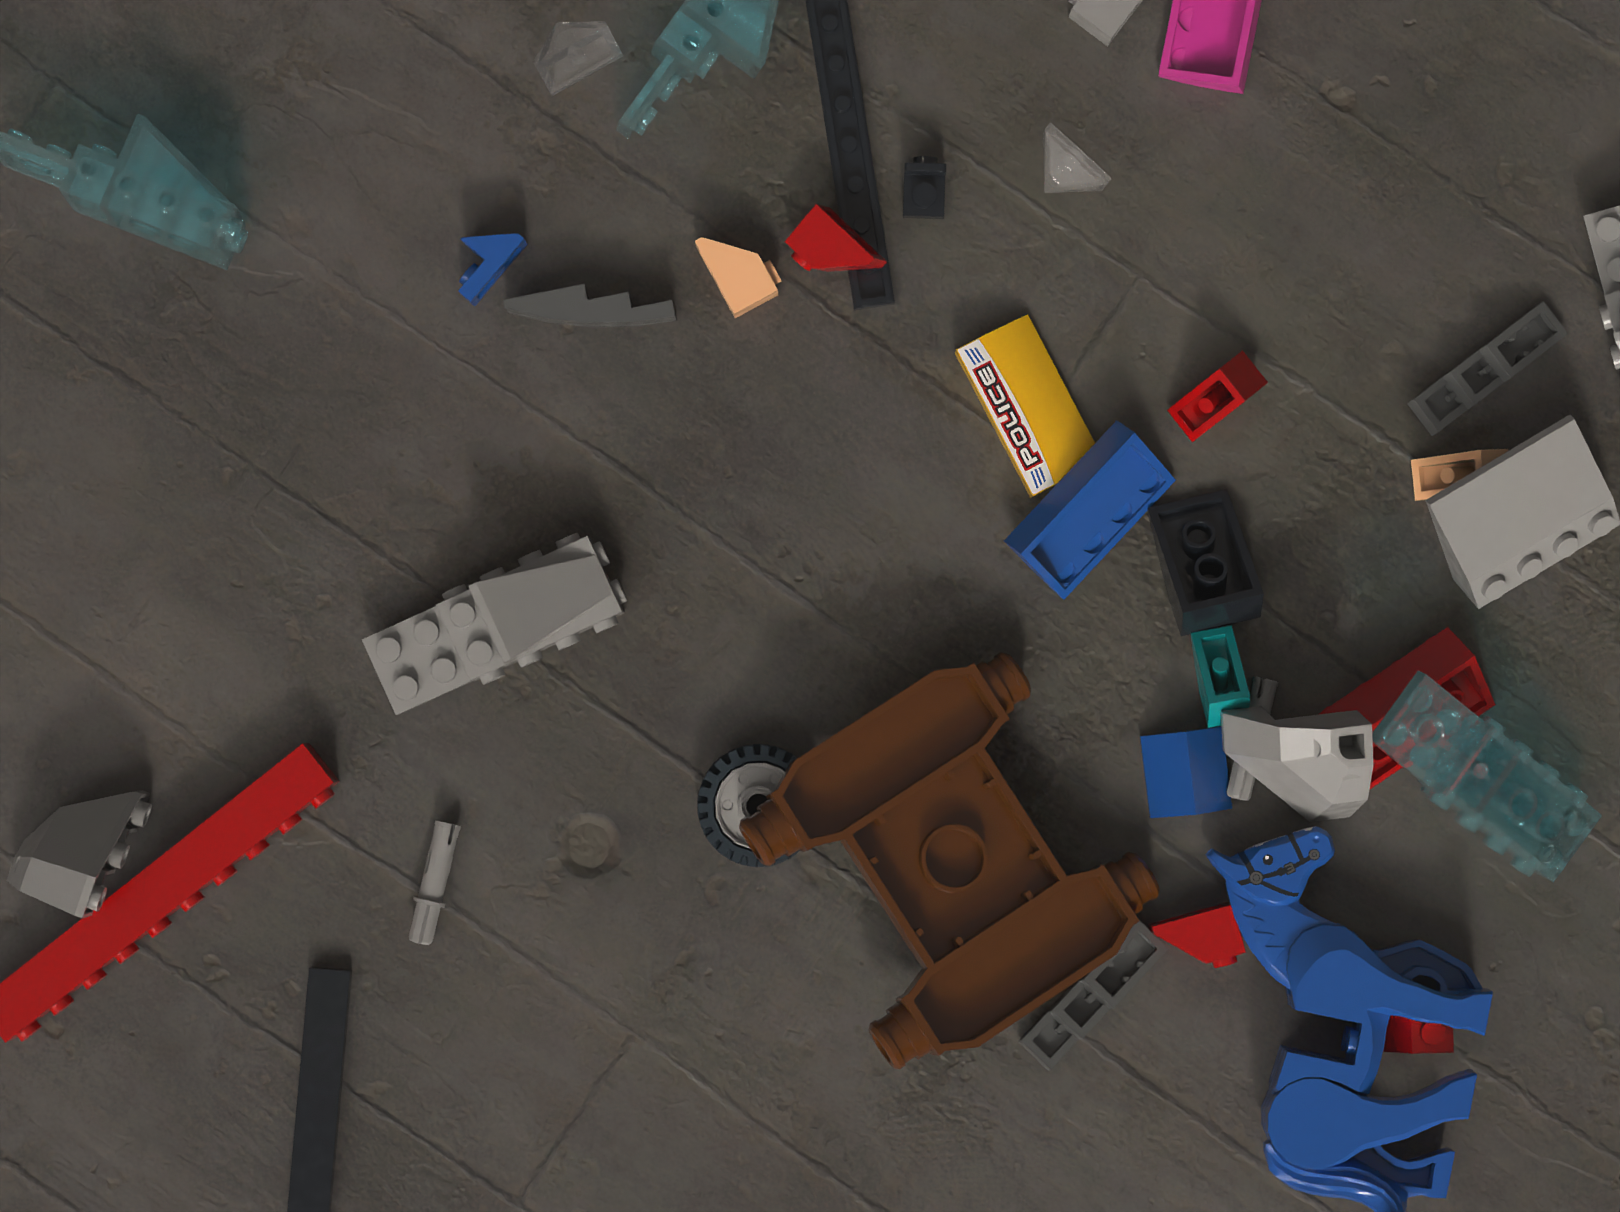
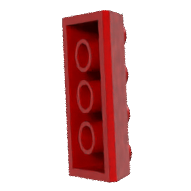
[1318,627,1496,789]

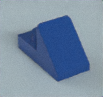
[458,233,528,306]

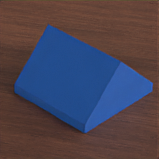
[1140,726,1232,818]

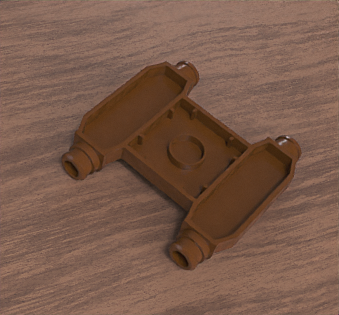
[739,652,1160,1069]

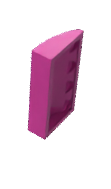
[1158,0,1262,94]

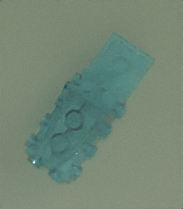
[616,0,779,139]
[0,114,248,270]
[1372,671,1602,883]

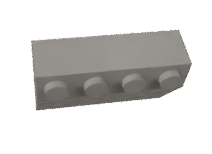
[1425,415,1620,609]

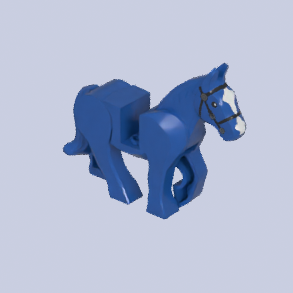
[1205,826,1493,1212]

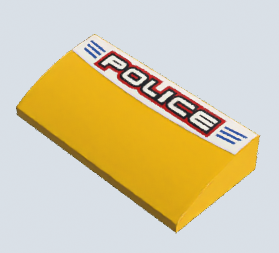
[955,314,1095,498]

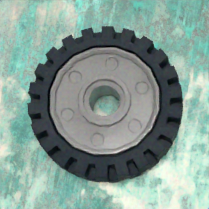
[697,744,800,867]

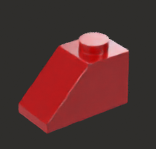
[785,204,887,272]
[1167,350,1268,442]
[1148,902,1246,968]
[1383,1015,1454,1054]

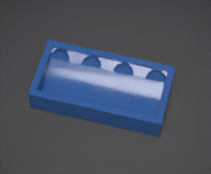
[1004,420,1176,600]

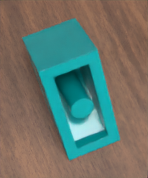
[1191,625,1250,728]

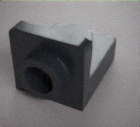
[903,156,946,219]

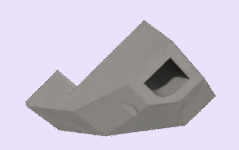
[1221,706,1374,822]
[6,790,152,918]

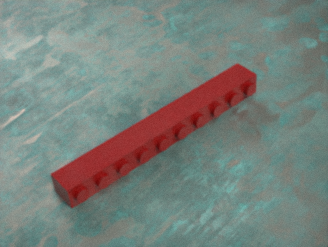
[0,743,340,1043]

